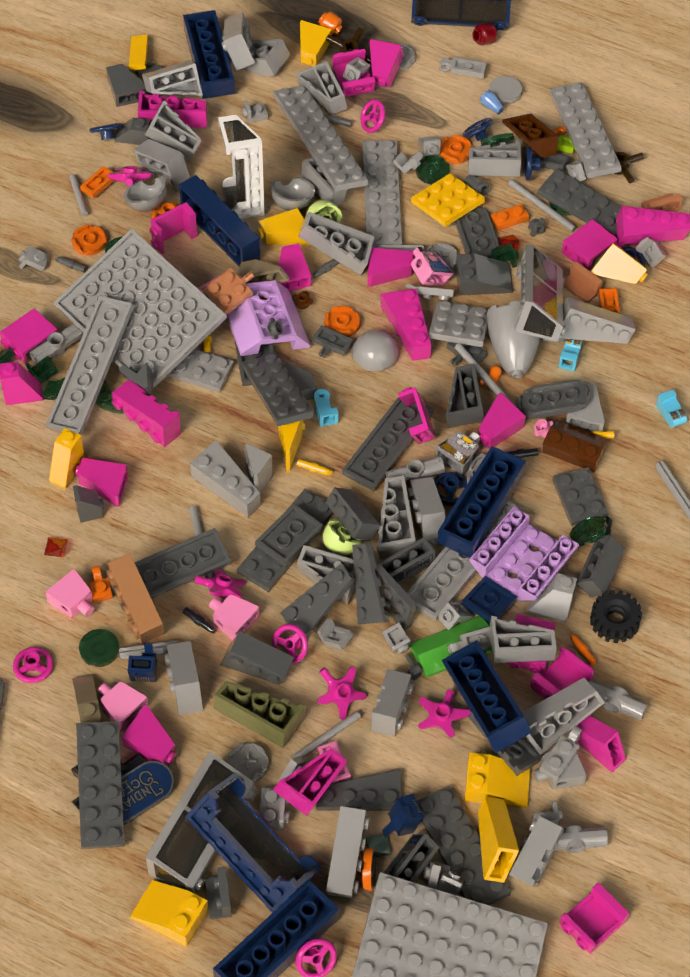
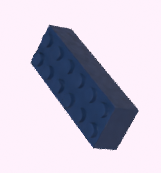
[183,10,235,99]
[179,175,261,267]
[437,446,526,558]
[442,640,532,753]
[213,880,339,977]

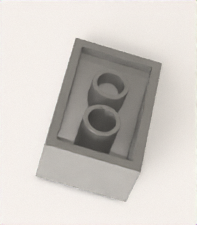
[229,39,290,76]

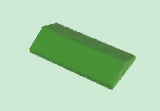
[409,616,492,678]

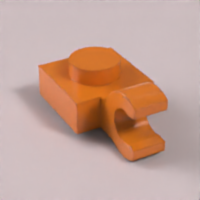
[89,565,113,603]

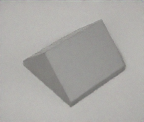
[245,444,273,493]

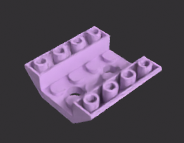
[226,280,310,356]
[469,506,579,601]

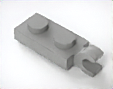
[440,57,486,79]
[405,284,454,300]
[447,627,492,654]
[539,726,582,781]

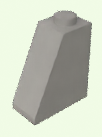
[566,382,605,432]

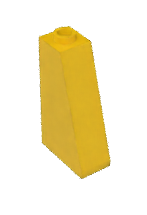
[478,796,519,883]

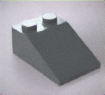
[455,253,513,296]

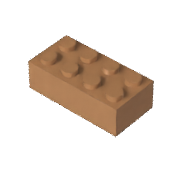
[106,553,164,644]

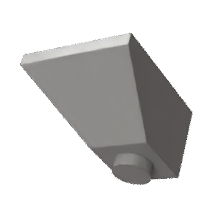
[527,573,577,623]

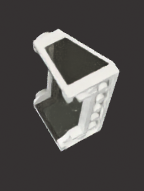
[218,115,265,219]

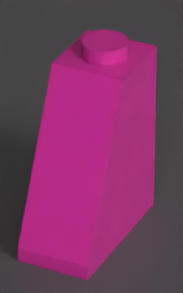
[369,39,404,87]
[278,243,311,291]
[367,248,415,287]
[0,361,43,405]
[478,393,526,449]
[75,458,128,507]
[122,705,177,766]
[570,715,626,772]

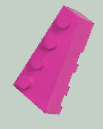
[138,91,207,128]
[616,206,690,247]
[380,289,431,361]
[112,380,181,448]

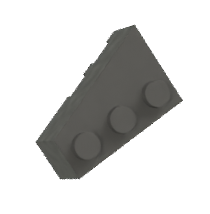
[445,364,484,428]
[220,630,294,685]

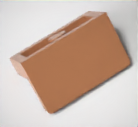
[641,193,683,212]
[563,261,603,303]

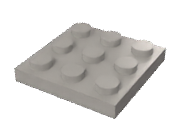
[429,301,488,347]

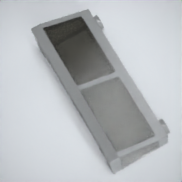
[515,244,566,342]
[146,752,256,894]

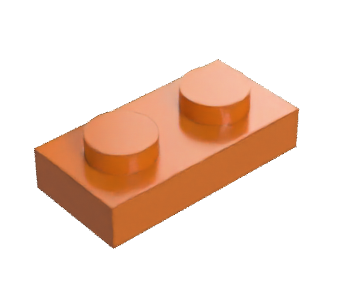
[80,166,115,199]
[490,204,529,231]
[598,288,620,314]

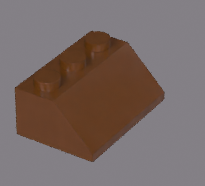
[502,113,559,158]
[542,420,610,473]

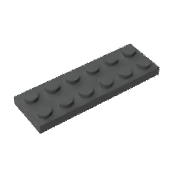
[537,168,626,246]
[242,353,314,427]
[342,397,434,491]
[237,489,334,592]
[107,528,231,611]
[76,721,124,849]
[417,786,511,905]

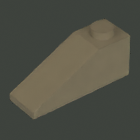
[237,259,290,283]
[72,675,102,723]

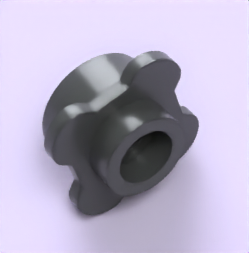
[528,218,545,237]
[267,318,283,340]

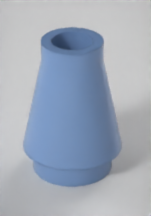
[480,90,505,115]

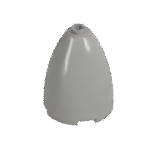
[487,301,542,379]

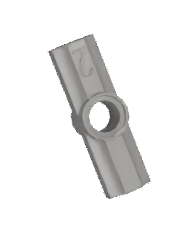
[29,324,83,365]
[386,456,445,484]
[589,679,648,721]
[554,826,608,853]

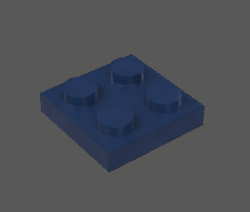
[462,576,517,623]

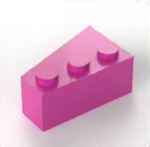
[273,748,347,816]

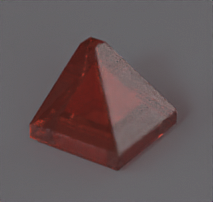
[498,235,519,253]
[44,537,68,557]

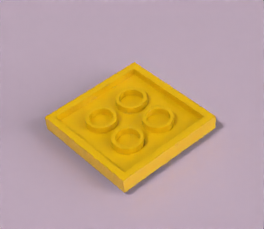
[411,173,485,227]

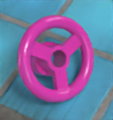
[360,99,385,133]
[272,624,308,664]
[13,647,53,683]
[295,938,337,977]

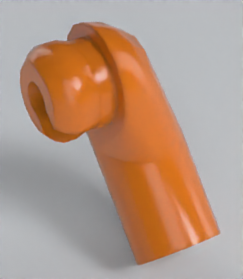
[478,365,501,386]

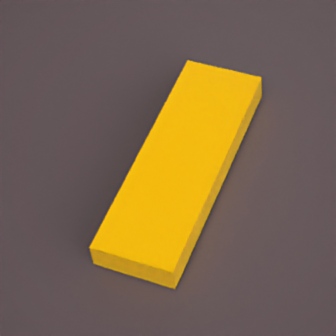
[129,34,148,71]

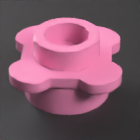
[534,419,554,438]

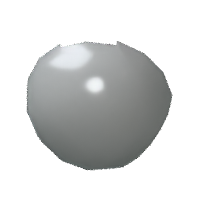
[123,177,167,212]
[270,177,315,211]
[352,329,399,372]

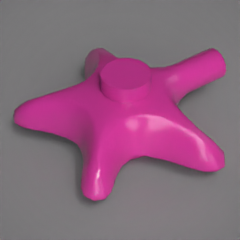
[107,166,153,186]
[194,569,246,598]
[317,667,367,720]
[418,689,470,738]

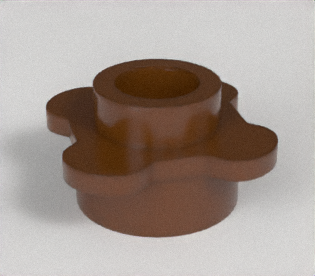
[292,291,313,309]

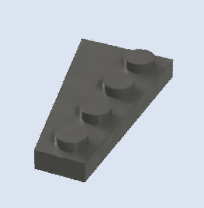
[352,543,390,625]
[280,563,354,637]
[468,711,542,776]
[317,769,401,811]

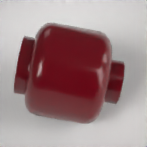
[472,23,497,46]

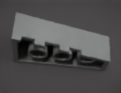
[298,212,375,276]
[551,297,636,344]
[377,475,416,559]
[522,678,605,755]

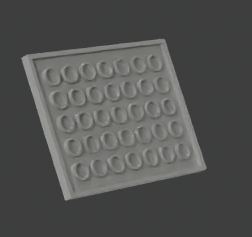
[53,228,227,388]
[352,872,548,977]

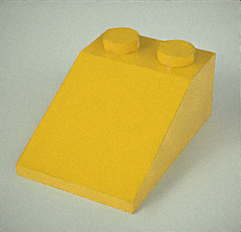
[278,420,305,471]
[465,752,530,808]
[130,880,208,947]

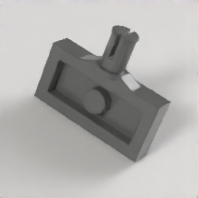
[312,325,353,358]
[447,342,487,366]

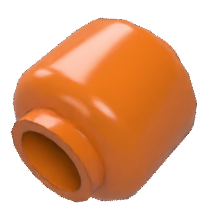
[318,12,343,36]

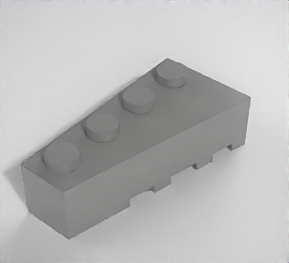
[222,12,255,70]
[190,440,261,518]
[326,806,370,899]

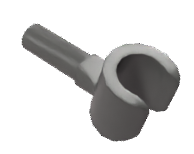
[405,653,421,680]

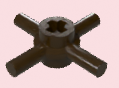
[326,27,371,64]
[612,146,644,183]

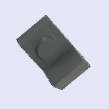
[119,363,153,395]

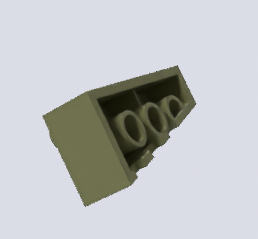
[214,681,306,748]

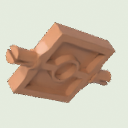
[202,268,254,315]

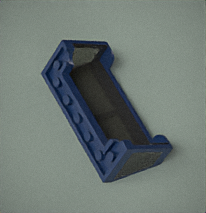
[411,0,511,30]
[186,773,322,913]

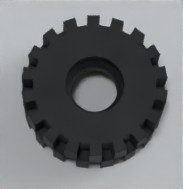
[590,590,642,643]

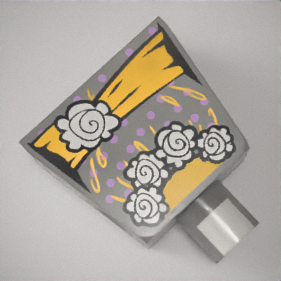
[435,432,480,476]

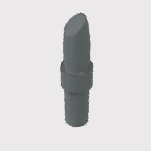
[324,114,352,127]
[55,256,87,273]
[313,259,340,278]

